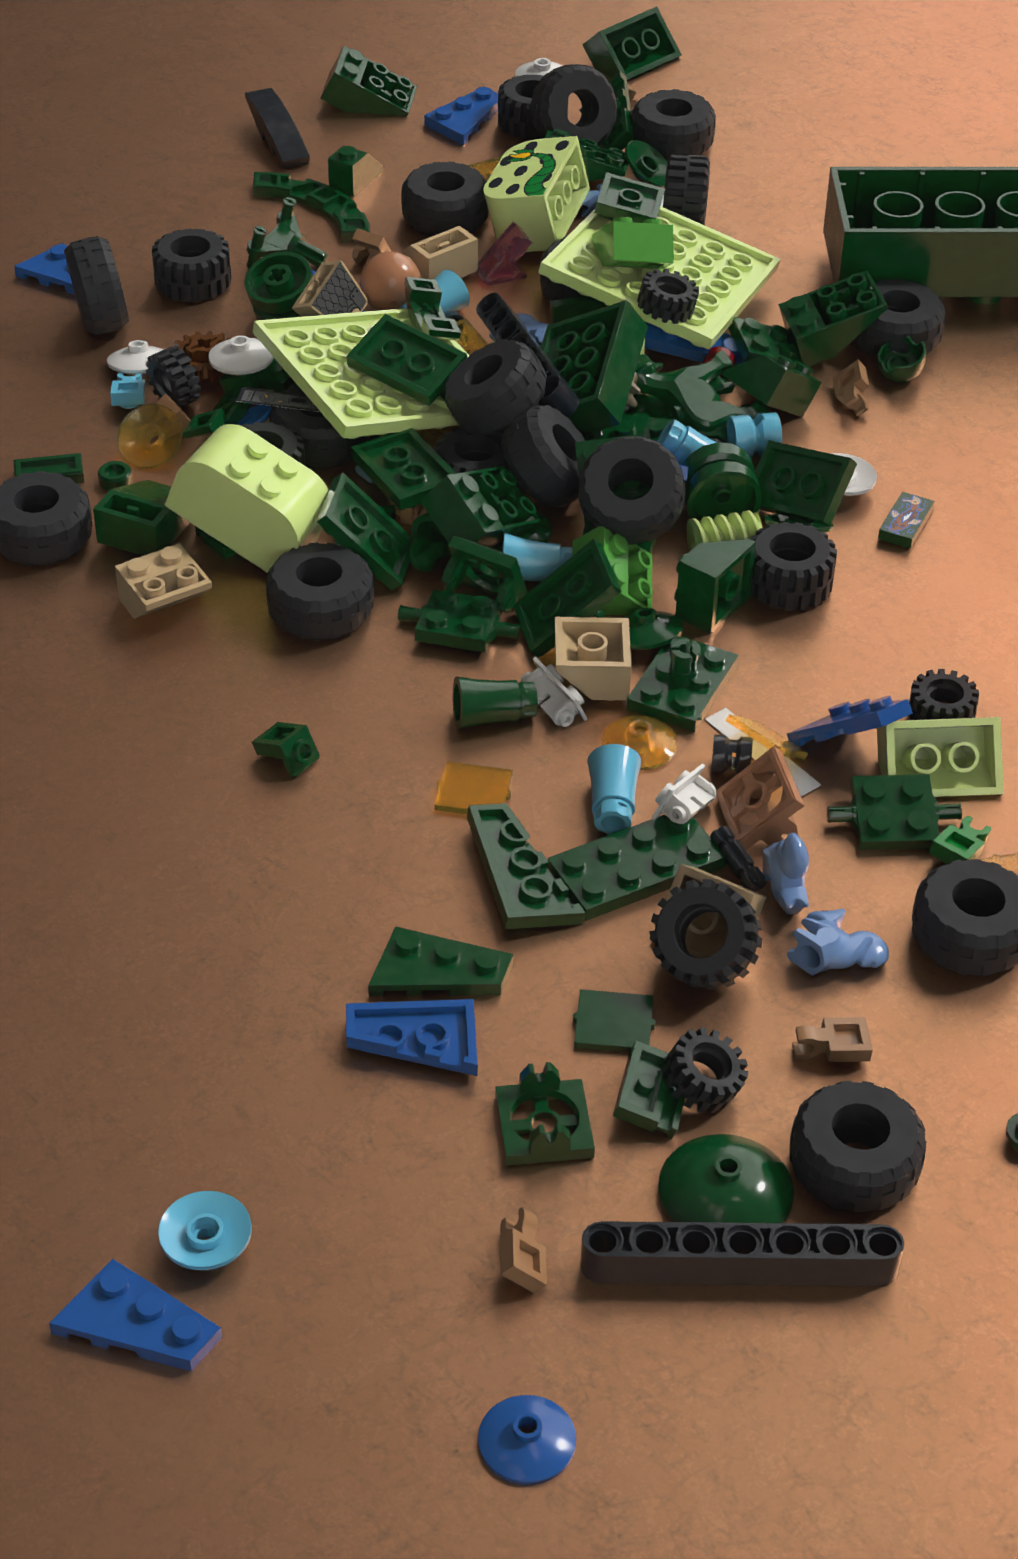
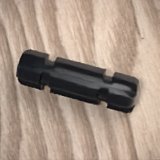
[710,826,766,892]

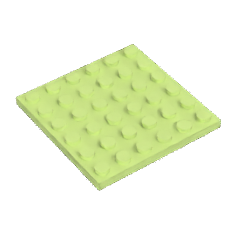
[538,206,781,350]
[252,308,470,439]

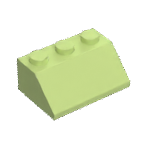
[877,717,1004,797]

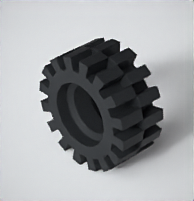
[637,269,699,324]
[145,346,201,408]
[909,669,979,720]
[662,1028,748,1113]

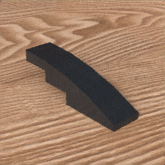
[245,88,310,169]

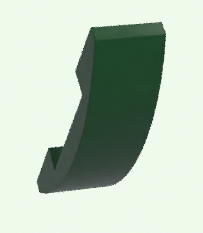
[404,276,461,340]
[182,371,260,439]

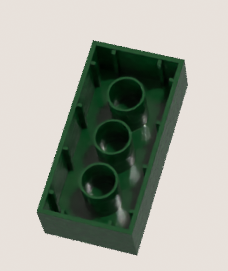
[823,167,1018,304]

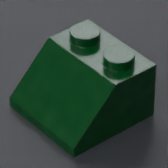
[722,355,822,417]
[674,539,756,634]

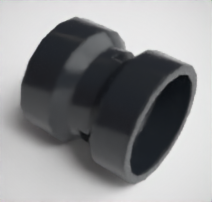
[711,734,753,774]

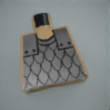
[292,260,367,317]

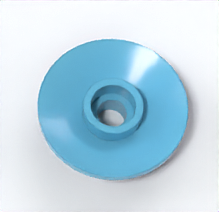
[158,1191,252,1270]

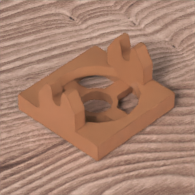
[716,746,804,850]

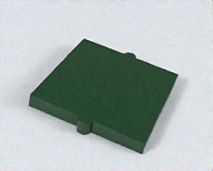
[573,989,656,1052]

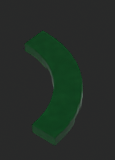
[253,172,371,242]

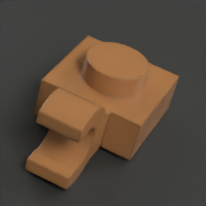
[832,360,869,416]
[792,1017,873,1062]
[500,1207,547,1293]

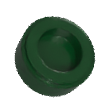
[98,461,133,491]

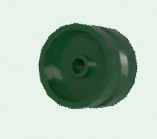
[244,251,313,320]
[682,442,762,522]

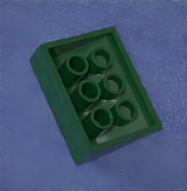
[539,300,648,432]

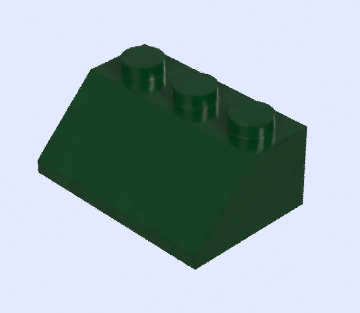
[582,6,682,81]

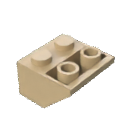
[401,226,478,280]
[115,543,212,619]

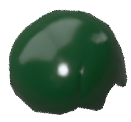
[876,336,926,383]

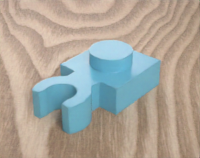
[110,372,146,409]

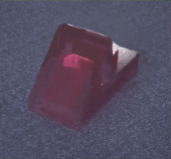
[476,222,532,286]

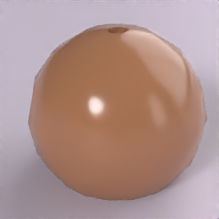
[360,251,421,310]

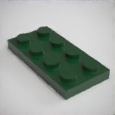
[547,815,726,921]

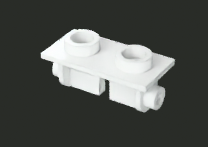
[521,657,588,727]
[651,764,716,824]

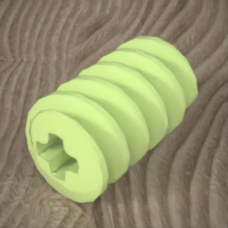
[686,510,763,552]

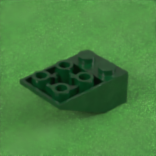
[320,46,417,116]
[544,129,628,181]
[778,270,888,367]
[420,466,542,548]
[93,480,190,556]

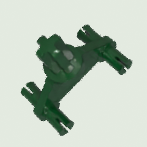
[246,197,328,269]

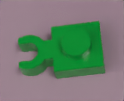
[929,816,991,864]

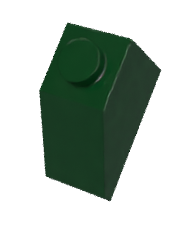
[328,145,384,197]

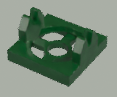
[441,536,528,613]
[495,1062,595,1166]

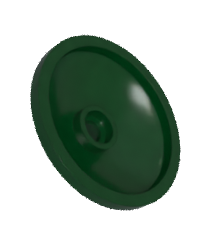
[658,1134,794,1223]

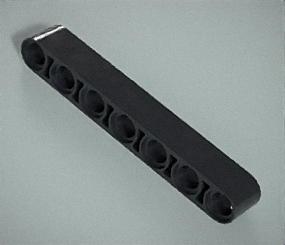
[476,292,579,418]
[580,1221,904,1286]

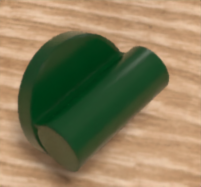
[409,537,447,572]

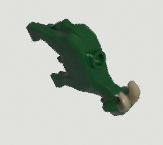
[626,351,770,441]

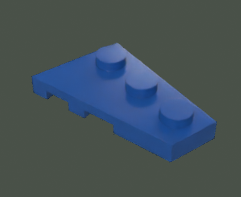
[424,87,498,146]
[14,243,75,294]
[787,696,913,748]
[346,999,478,1076]
[49,1259,222,1372]

